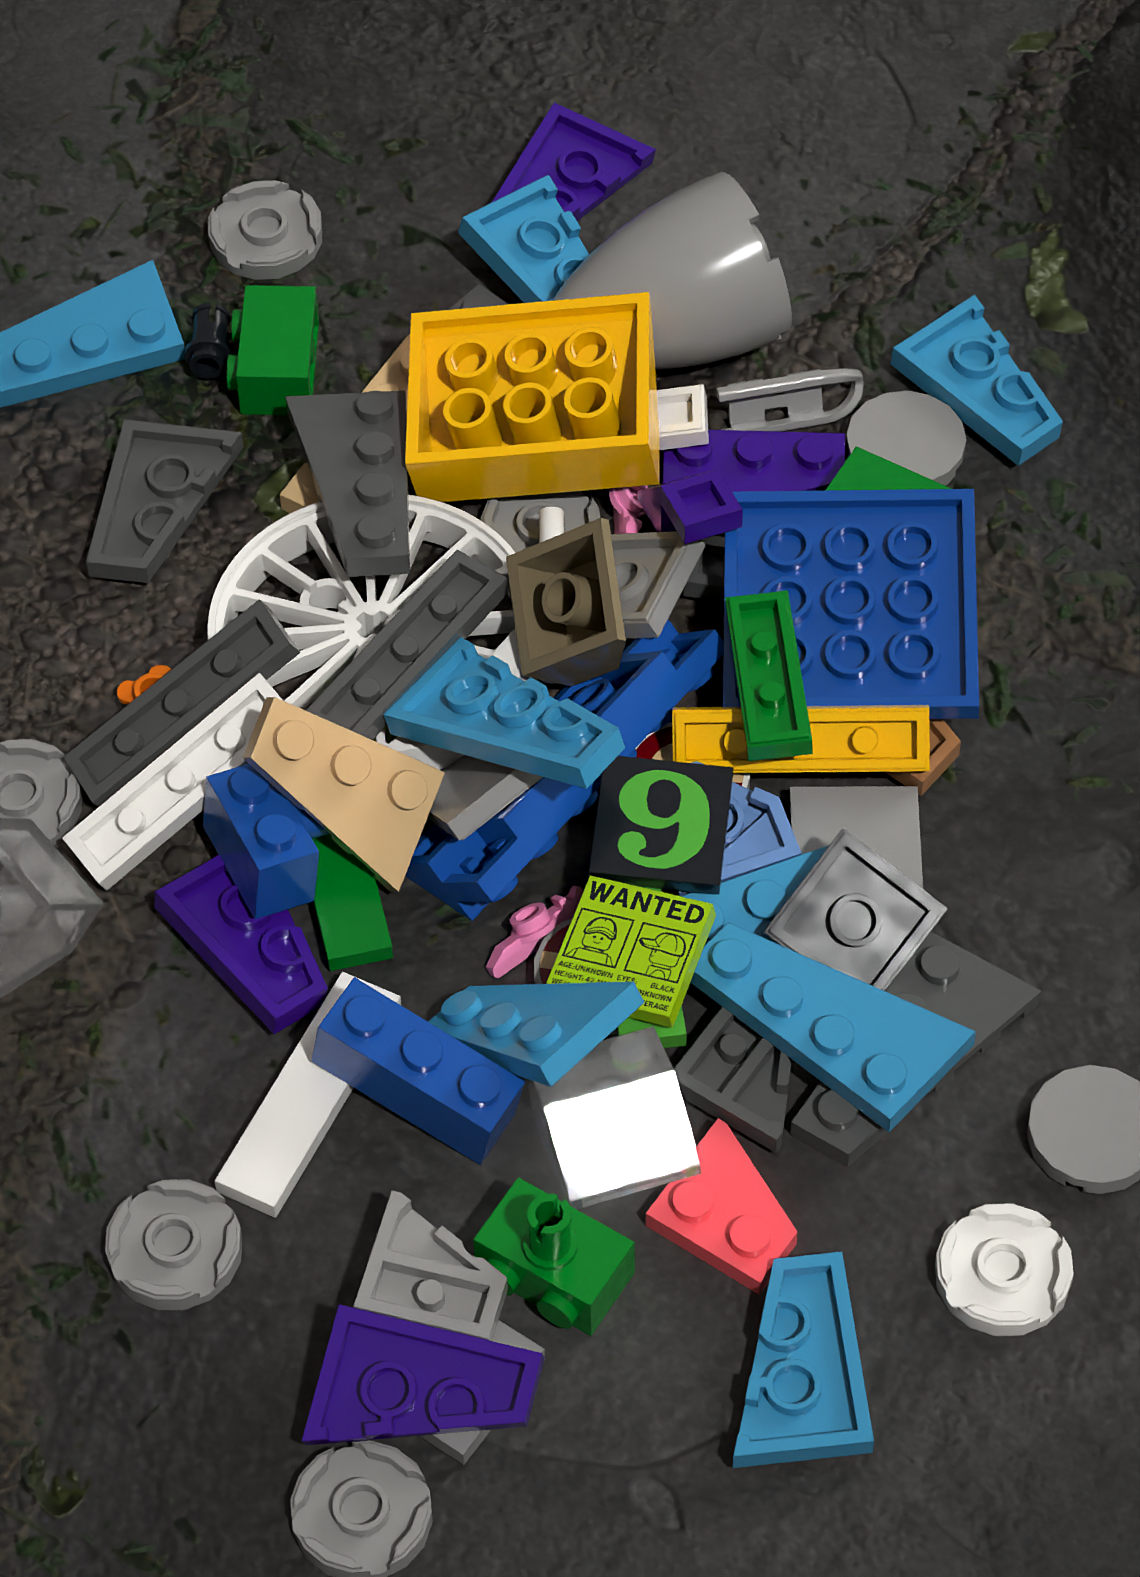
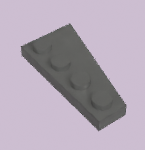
[790,931,1042,1167]

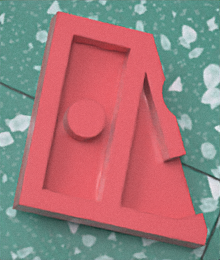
[645,1118,797,1295]

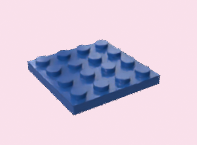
[723,489,979,719]

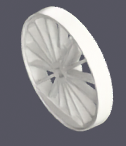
[208,495,537,770]

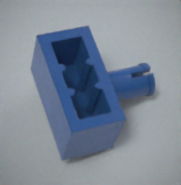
[203,764,330,919]

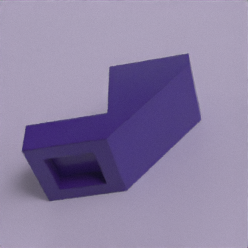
[638,469,743,544]

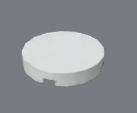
[935,1204,1074,1336]

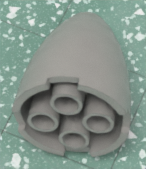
[552,172,792,370]

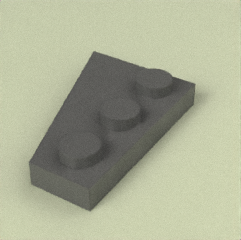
[86,419,244,583]

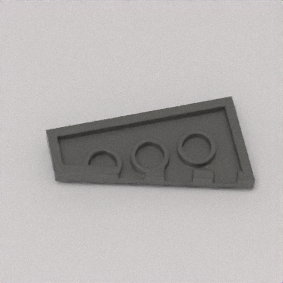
[285,390,410,577]

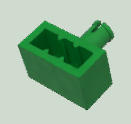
[473,1177,635,1336]

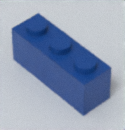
[311,977,526,1165]

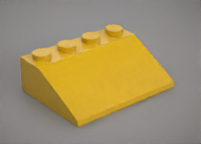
[405,292,660,502]

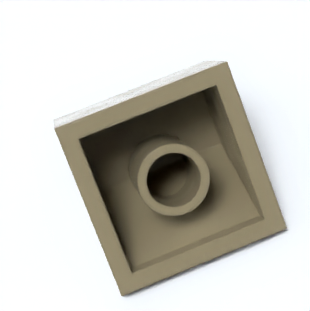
[506,518,626,686]

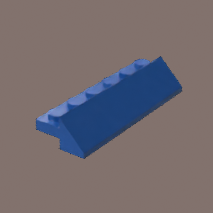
[405,619,724,921]

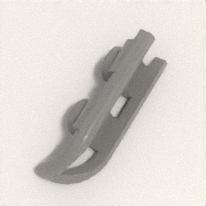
[716,368,864,432]

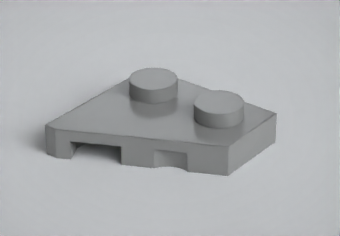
[354,1191,508,1341]

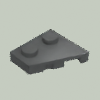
[668,1007,792,1153]

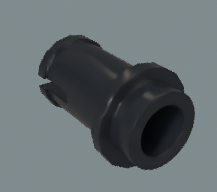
[184,303,231,379]

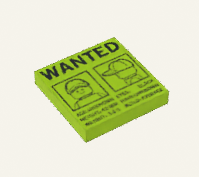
[546,875,716,1028]

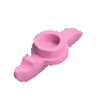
[609,485,648,534]
[486,886,583,979]

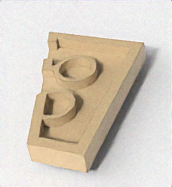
[242,697,445,892]

